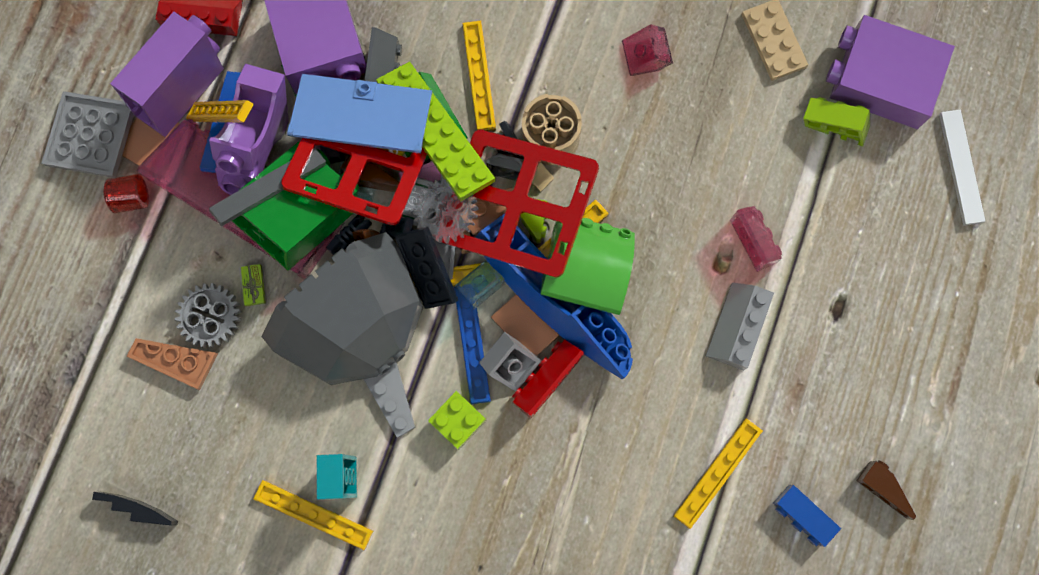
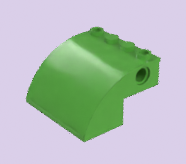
[541,218,635,315]

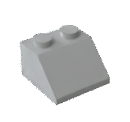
[480,332,541,391]

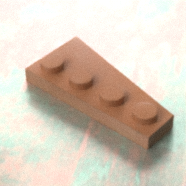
[127,338,218,390]

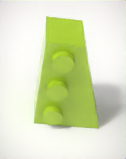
[803,97,870,147]

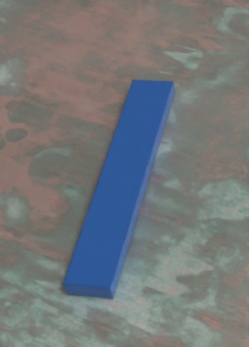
[199,71,241,173]
[454,284,491,405]

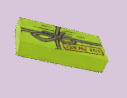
[241,264,266,306]

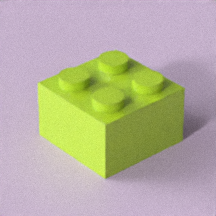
[428,391,487,450]

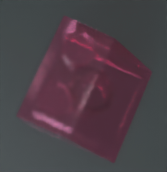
[622,24,673,76]

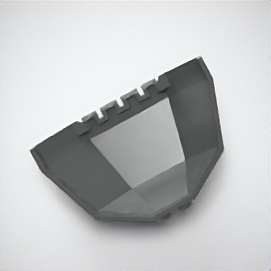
[261,232,423,385]

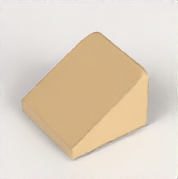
[532,162,554,192]

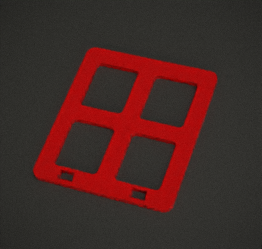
[438,130,599,278]
[282,138,427,225]

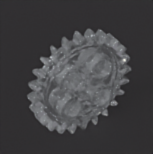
[413,178,479,243]

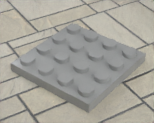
[41,91,134,178]

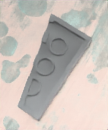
[364,361,416,438]

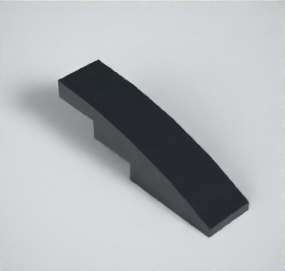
[92,492,178,526]

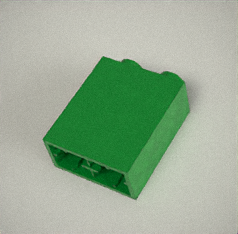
[232,142,359,271]

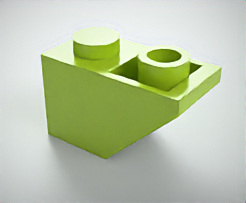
[520,199,547,243]

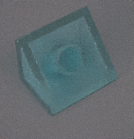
[455,261,505,309]

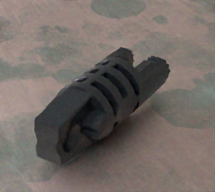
[326,215,372,255]

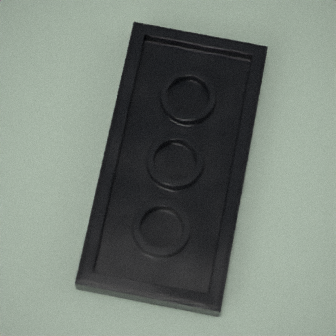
[395,227,459,309]

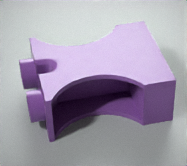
[209,64,289,195]

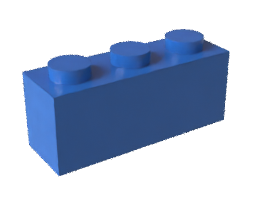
[773,485,842,547]

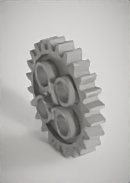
[175,283,242,348]

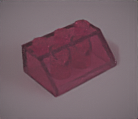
[730,206,782,272]

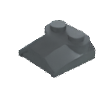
[486,153,524,181]

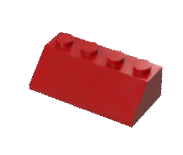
[155,0,243,36]
[512,340,584,418]

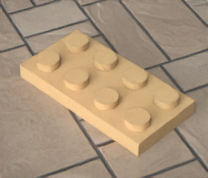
[741,0,808,81]

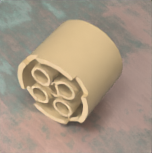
[522,94,582,165]

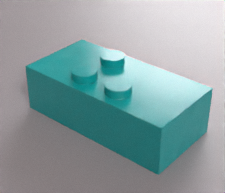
[316,454,357,499]

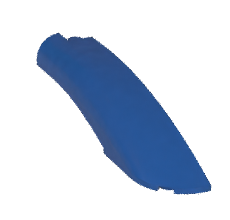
[475,213,633,379]

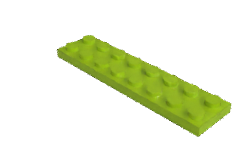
[376,61,495,201]

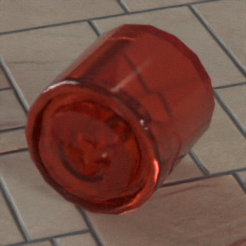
[103,174,149,214]

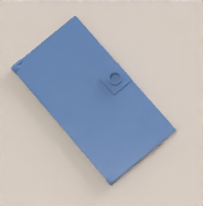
[287,74,432,153]

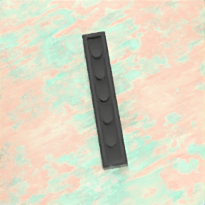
[209,148,326,227]

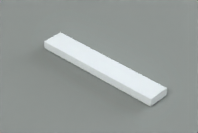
[939,109,985,226]

